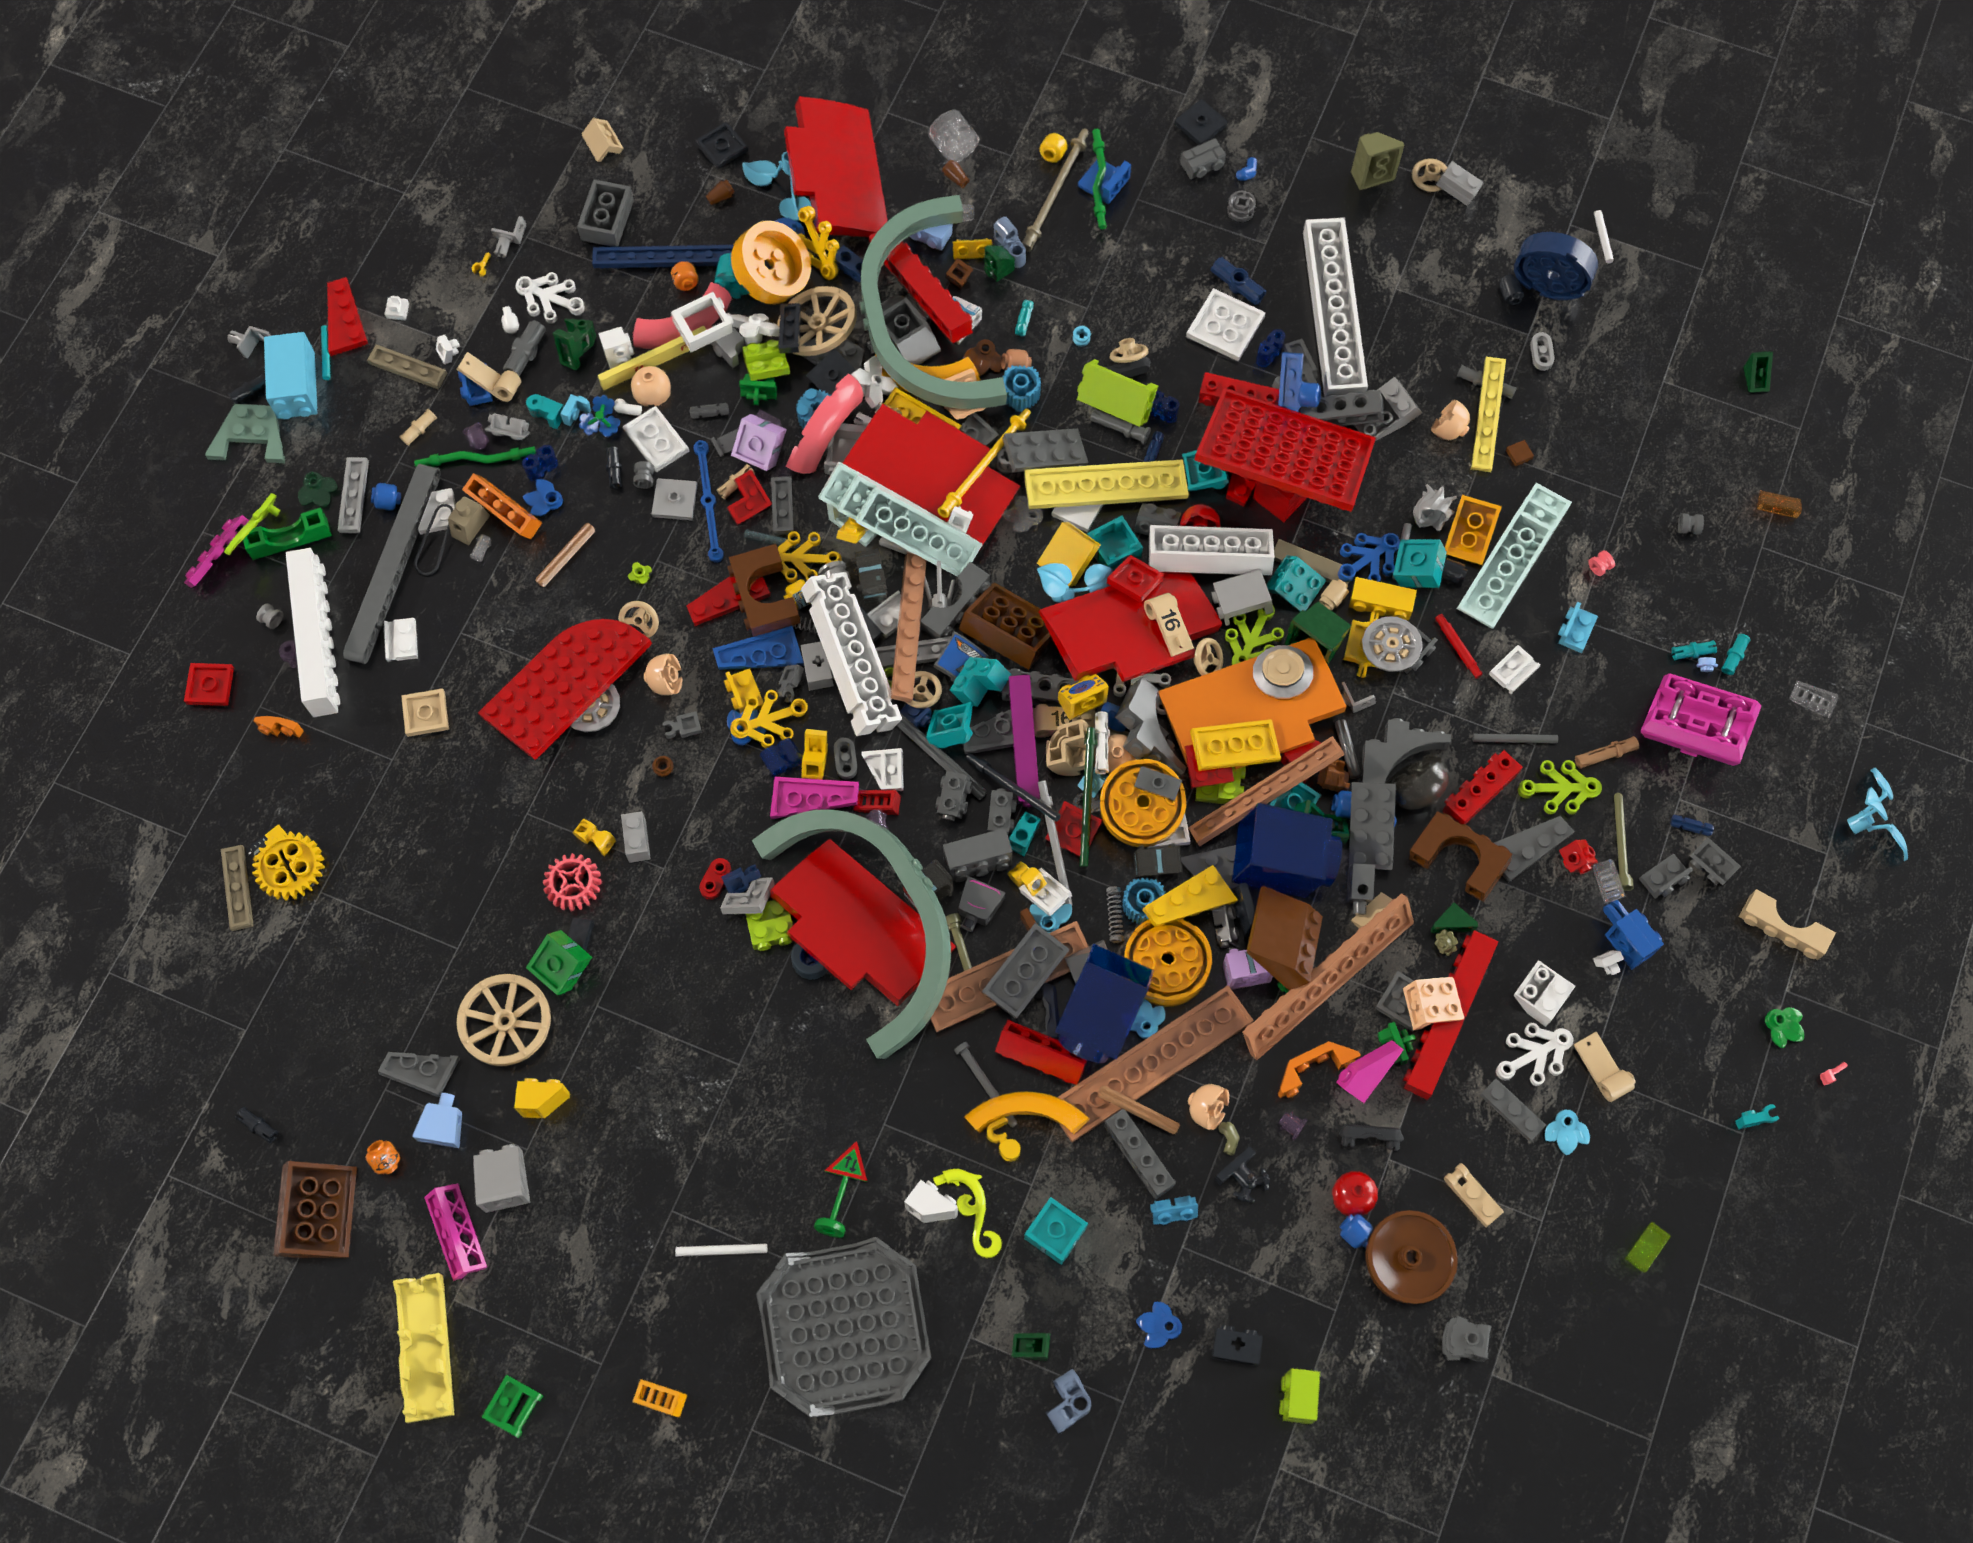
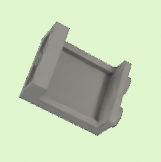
[824,423,867,476]
[1211,569,1274,626]

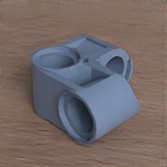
[994,217,1026,268]
[1046,1369,1091,1433]

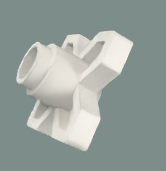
[731,314,779,345]
[851,356,898,408]

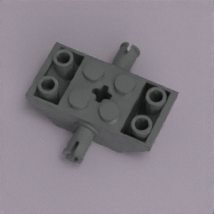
[864,295,941,365]

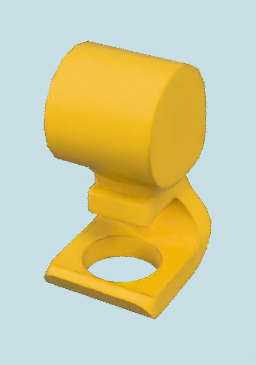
[573,819,616,856]
[1008,861,1047,896]
[987,1117,1020,1162]

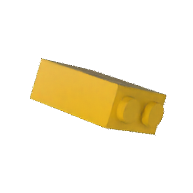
[1037,522,1101,586]

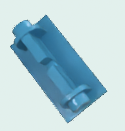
[1150,1196,1198,1224]

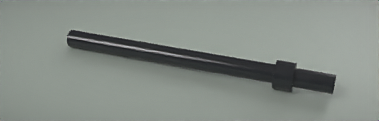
[966,753,1061,822]

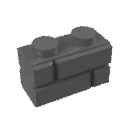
[1180,138,1226,179]

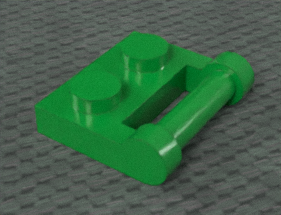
[482,1375,543,1438]

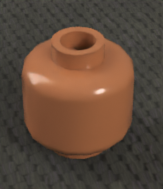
[1001,349,1032,370]

